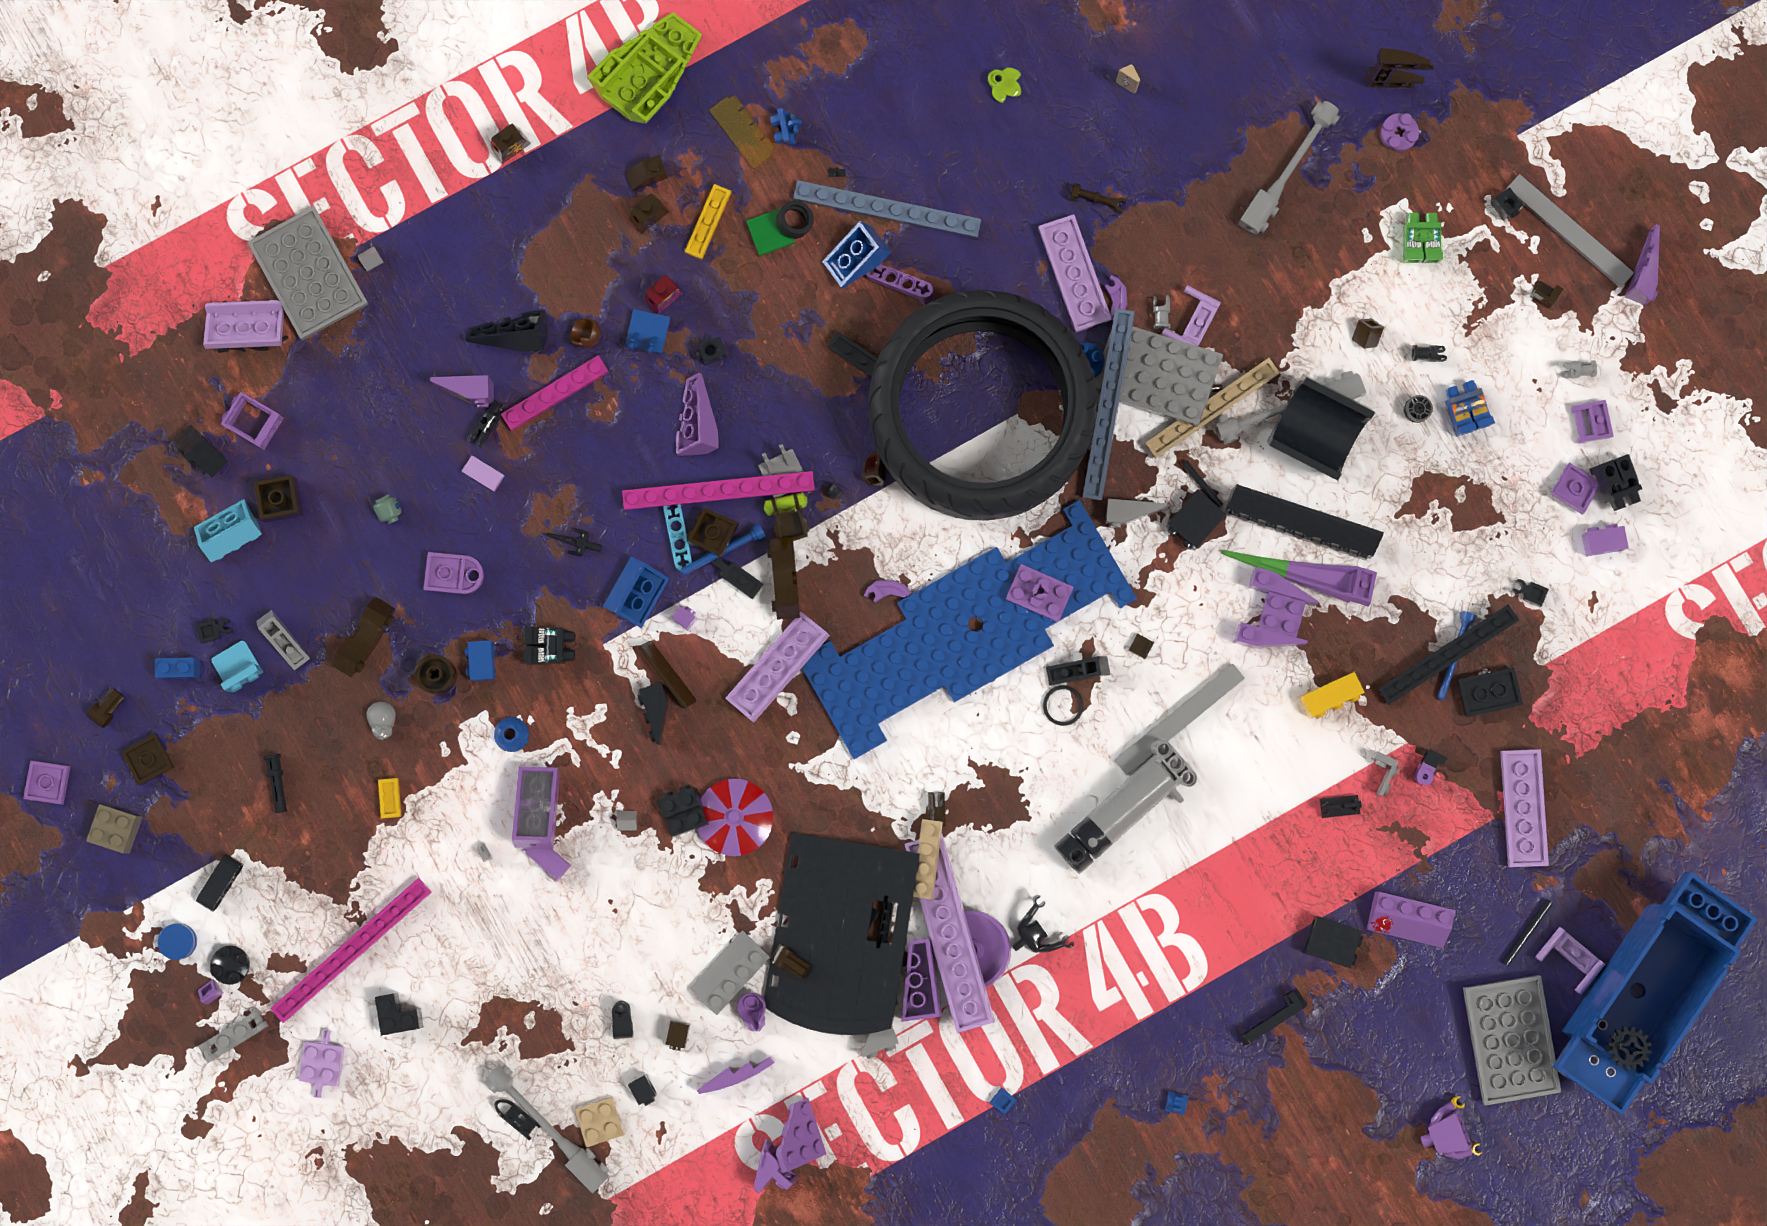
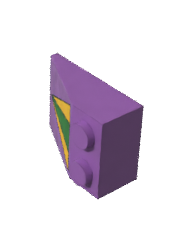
[430,375,494,409]

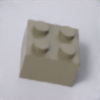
[86,804,143,854]

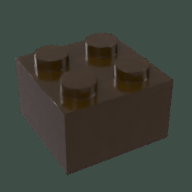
[254,475,303,523]

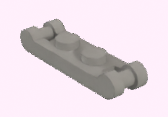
[198,1009,269,1063]

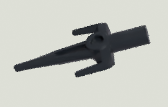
[546,528,602,557]

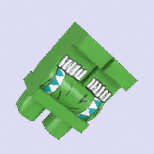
[1403,213,1443,263]

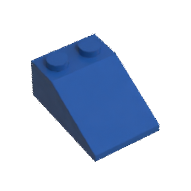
[822,221,891,288]

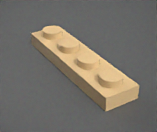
[913,819,943,899]

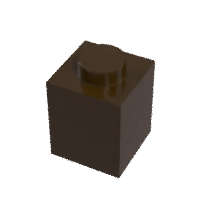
[665,1020,691,1051]

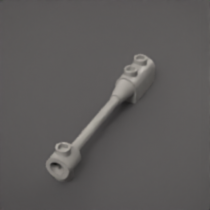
[1238,101,1340,235]
[1214,371,1367,444]
[484,1064,610,1194]

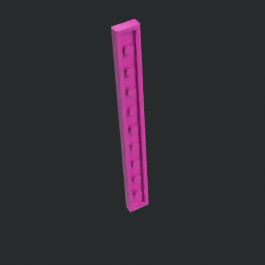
[622,471,815,510]
[270,878,432,1023]

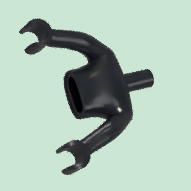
[1011,895,1074,953]

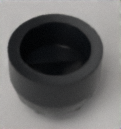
[827,482,843,499]

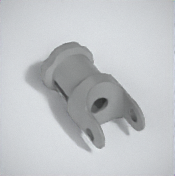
[1153,295,1171,330]
[1560,360,1597,378]

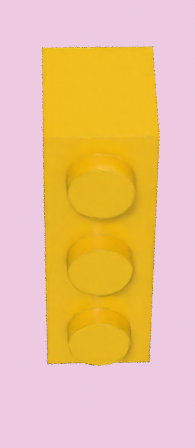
[1299,672,1365,719]

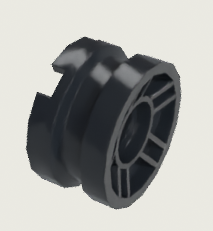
[1403,395,1433,423]

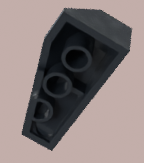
[465,310,547,352]

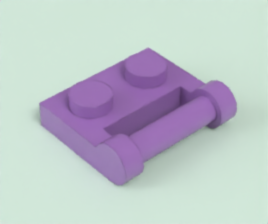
[1571,400,1614,444]

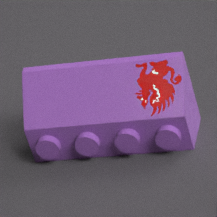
[1367,892,1456,948]

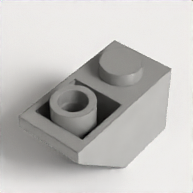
[861,1026,899,1059]

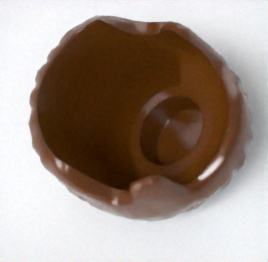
[570,317,601,349]

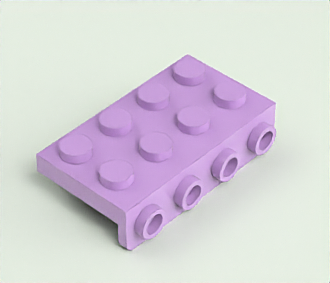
[203,300,284,349]

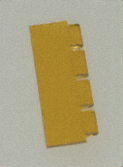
[709,95,775,169]

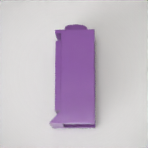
[522,848,571,882]

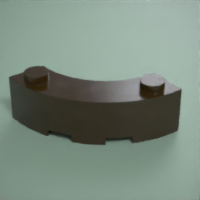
[767,537,800,620]
[332,597,396,677]

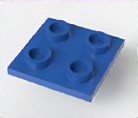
[625,309,670,354]

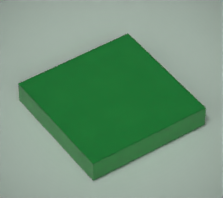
[746,208,795,257]

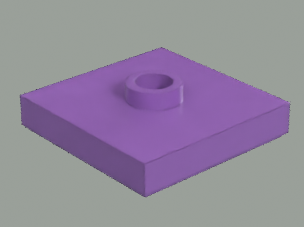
[1550,462,1599,515]
[23,761,71,805]

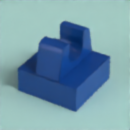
[1165,1091,1189,1115]

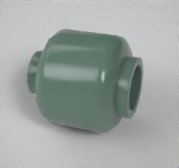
[373,494,402,524]

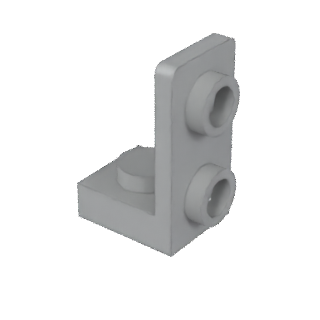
[1371,751,1399,797]

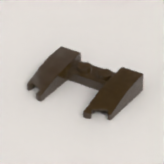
[1366,48,1434,88]

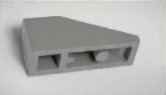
[1105,499,1165,528]
[256,610,310,670]

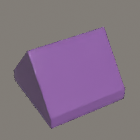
[198,979,224,1004]

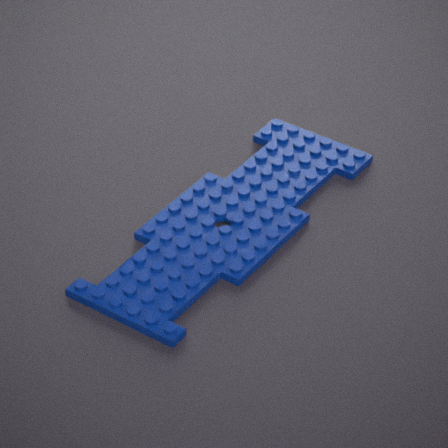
[802,500,1137,760]

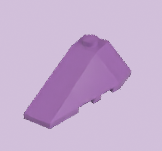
[1625,224,1660,306]

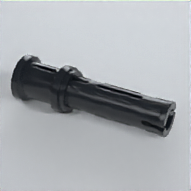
[263,754,288,813]

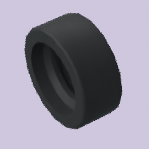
[776,200,814,239]

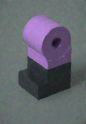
[1414,749,1447,785]

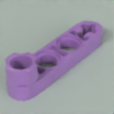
[866,264,935,305]

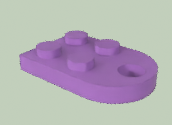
[423,552,484,594]

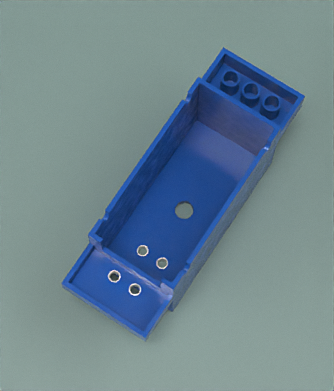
[1552,872,1758,1115]

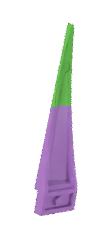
[1221,550,1377,607]

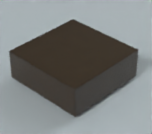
[1128,633,1154,660]

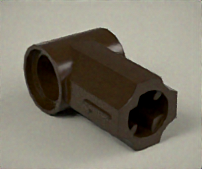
[87,688,126,728]
[769,943,811,980]

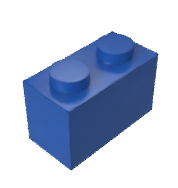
[465,640,496,682]
[155,658,200,680]

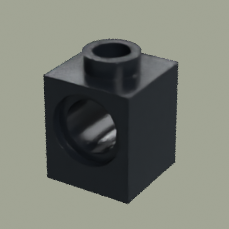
[1490,187,1523,221]
[697,337,727,365]
[628,1074,658,1106]

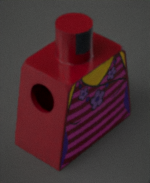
[644,275,684,314]

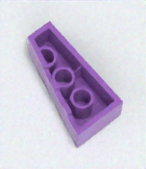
[901,937,942,1022]

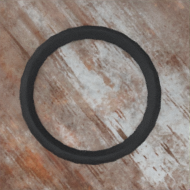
[1043,685,1084,726]

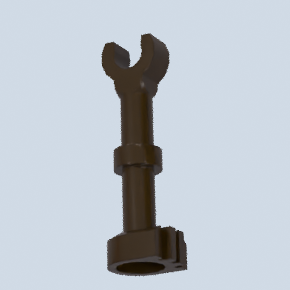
[1069,183,1126,213]

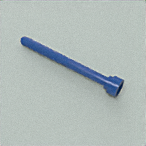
[680,524,765,575]
[1437,611,1477,700]

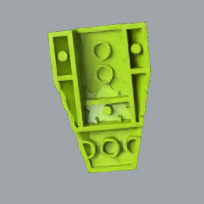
[587,12,702,123]

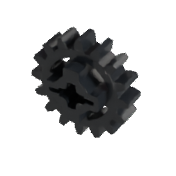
[1606,1026,1652,1070]

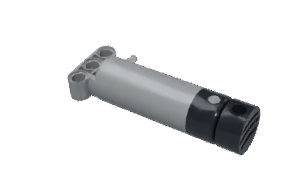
[1054,739,1197,875]

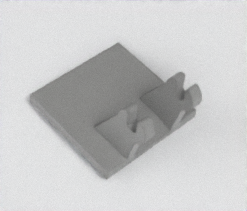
[758,444,804,499]

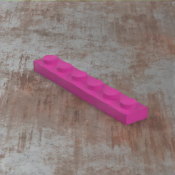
[501,355,609,431]

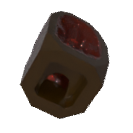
[862,452,886,486]

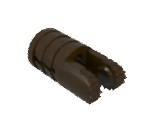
[928,792,946,827]

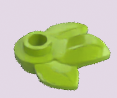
[988,68,1021,103]

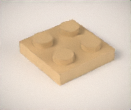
[575,1097,625,1147]

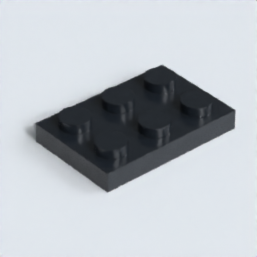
[1457,667,1523,717]

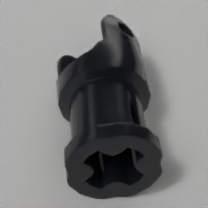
[1411,345,1447,362]

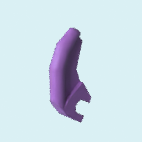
[1104,275,1127,322]
[864,580,911,603]

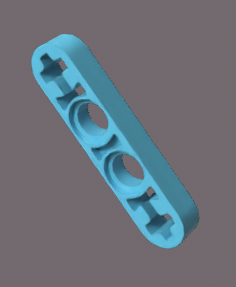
[664,505,692,571]

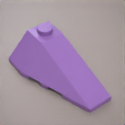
[676,373,719,456]

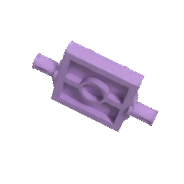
[299,1030,345,1098]

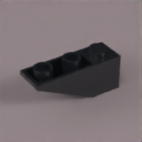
[637,682,668,745]

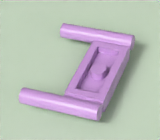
[1162,285,1221,346]
[1535,927,1605,995]

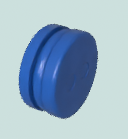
[158,923,197,960]

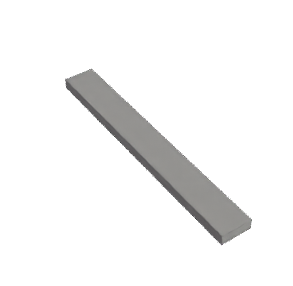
[1506,174,1634,288]
[1114,664,1245,775]

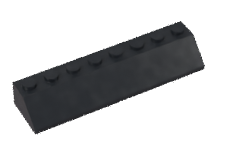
[1225,484,1384,560]

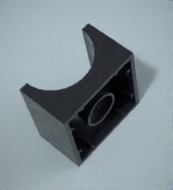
[1267,374,1375,481]

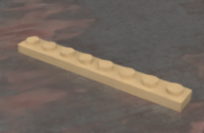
[1145,358,1280,459]

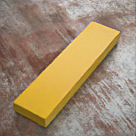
[684,184,732,260]

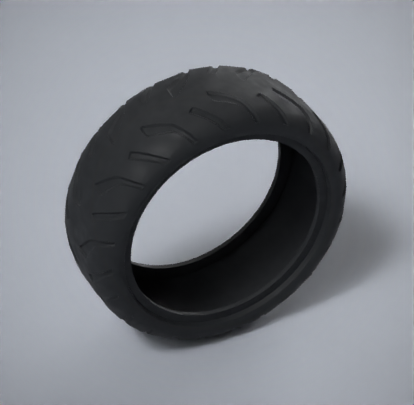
[868,290,1097,521]

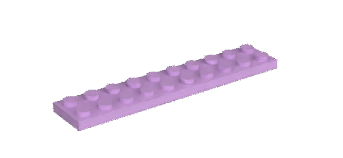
[905,833,995,1033]

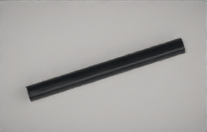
[1502,899,1553,966]

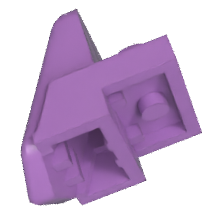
[754,1139,799,1194]

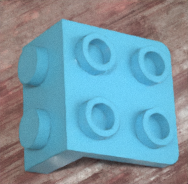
[212,641,263,692]

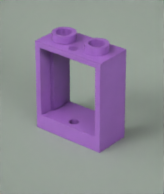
[221,392,284,450]

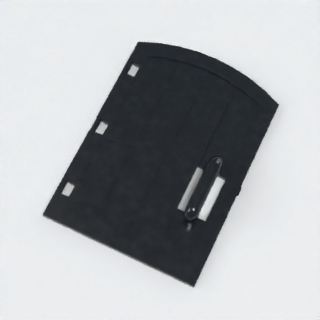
[764,833,920,1035]

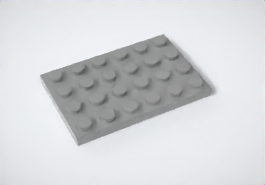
[247,206,369,340]
[1094,326,1223,427]
[1463,975,1561,1105]

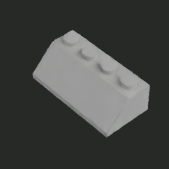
[690,930,771,1015]

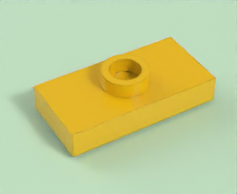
[378,778,401,819]

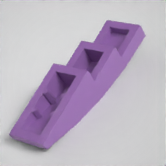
[697,1055,775,1094]

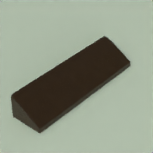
[638,641,697,709]

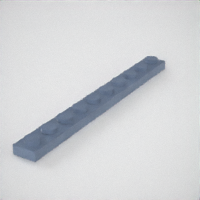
[793,180,981,239]
[1083,308,1135,500]

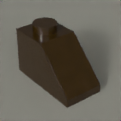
[626,155,668,191]

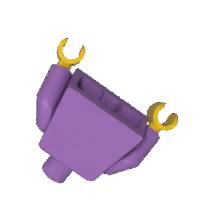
[1421,1096,1482,1160]

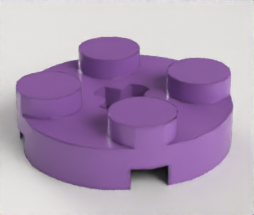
[1380,113,1419,152]

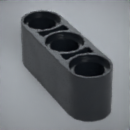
[196,854,244,912]

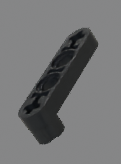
[1239,988,1308,1046]

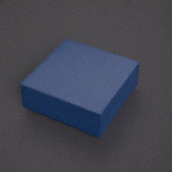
[989,1087,1017,1115]

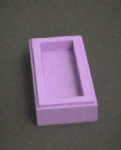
[462,456,505,492]

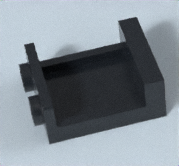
[1166,489,1226,551]
[1303,916,1363,968]

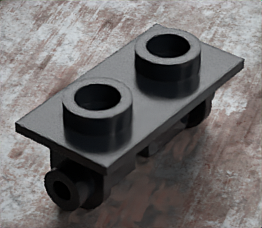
[1320,795,1362,818]

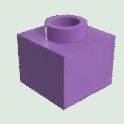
[671,606,697,631]

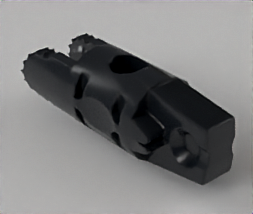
[467,400,505,448]

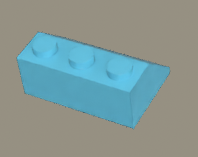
[194,499,262,563]

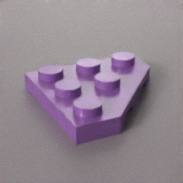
[776,1098,827,1173]

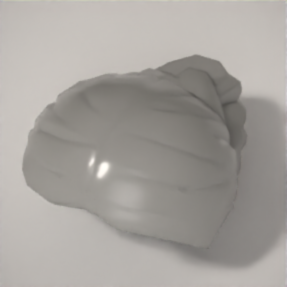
[366,701,396,740]

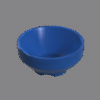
[494,717,529,752]

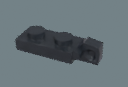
[714,558,764,600]

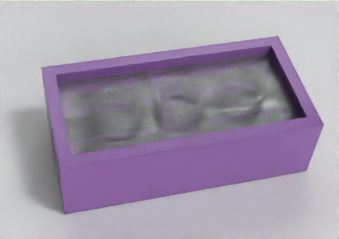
[512,766,560,849]

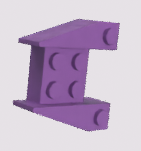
[1233,567,1318,648]

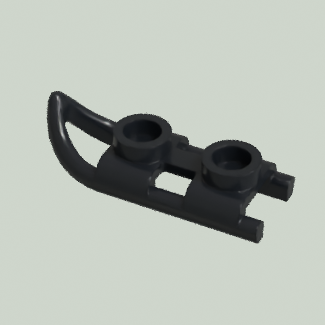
[494,1099,541,1141]

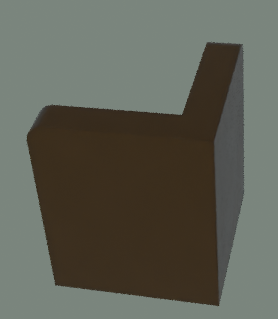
[1529,281,1563,309]
[1352,318,1384,349]

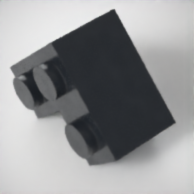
[174,425,228,477]
[375,992,424,1036]

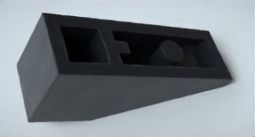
[1046,656,1110,686]

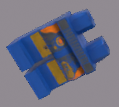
[1445,380,1495,437]

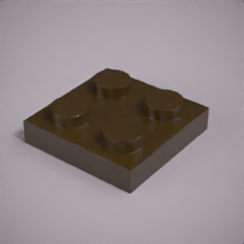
[121,733,175,786]

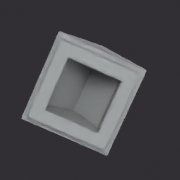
[358,246,384,272]
[616,811,637,831]

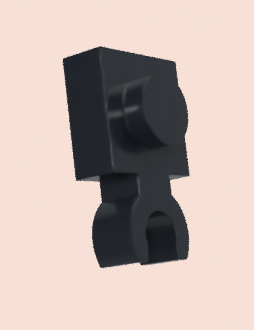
[1511,579,1549,607]
[196,619,233,644]

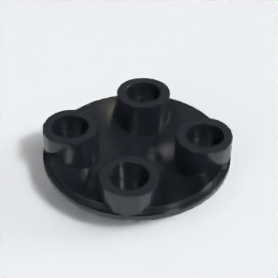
[210,946,250,985]

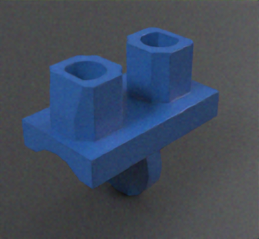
[770,108,803,145]

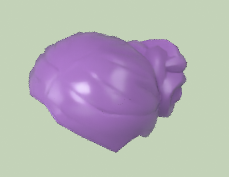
[737,992,766,1032]

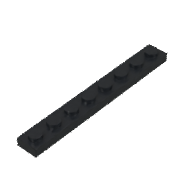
[1378,604,1519,705]

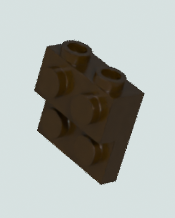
[687,508,739,558]

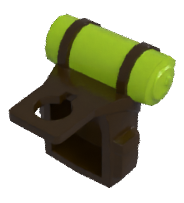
[764,492,810,541]

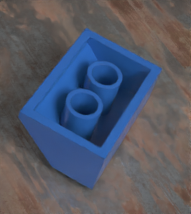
[603,557,670,628]

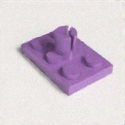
[1005,564,1074,623]

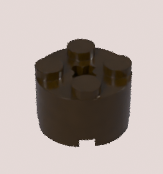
[415,655,458,695]

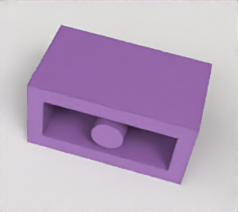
[1582,524,1629,557]

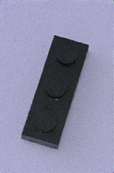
[827,332,878,378]

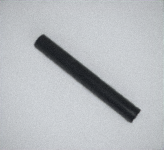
[1182,460,1223,507]

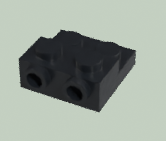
[658,785,709,837]

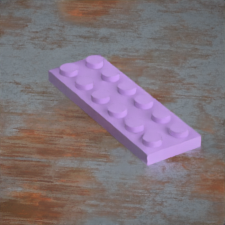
[1038,214,1112,333]
[726,612,830,723]
[1500,749,1549,867]

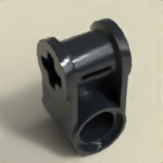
[612,1001,634,1039]

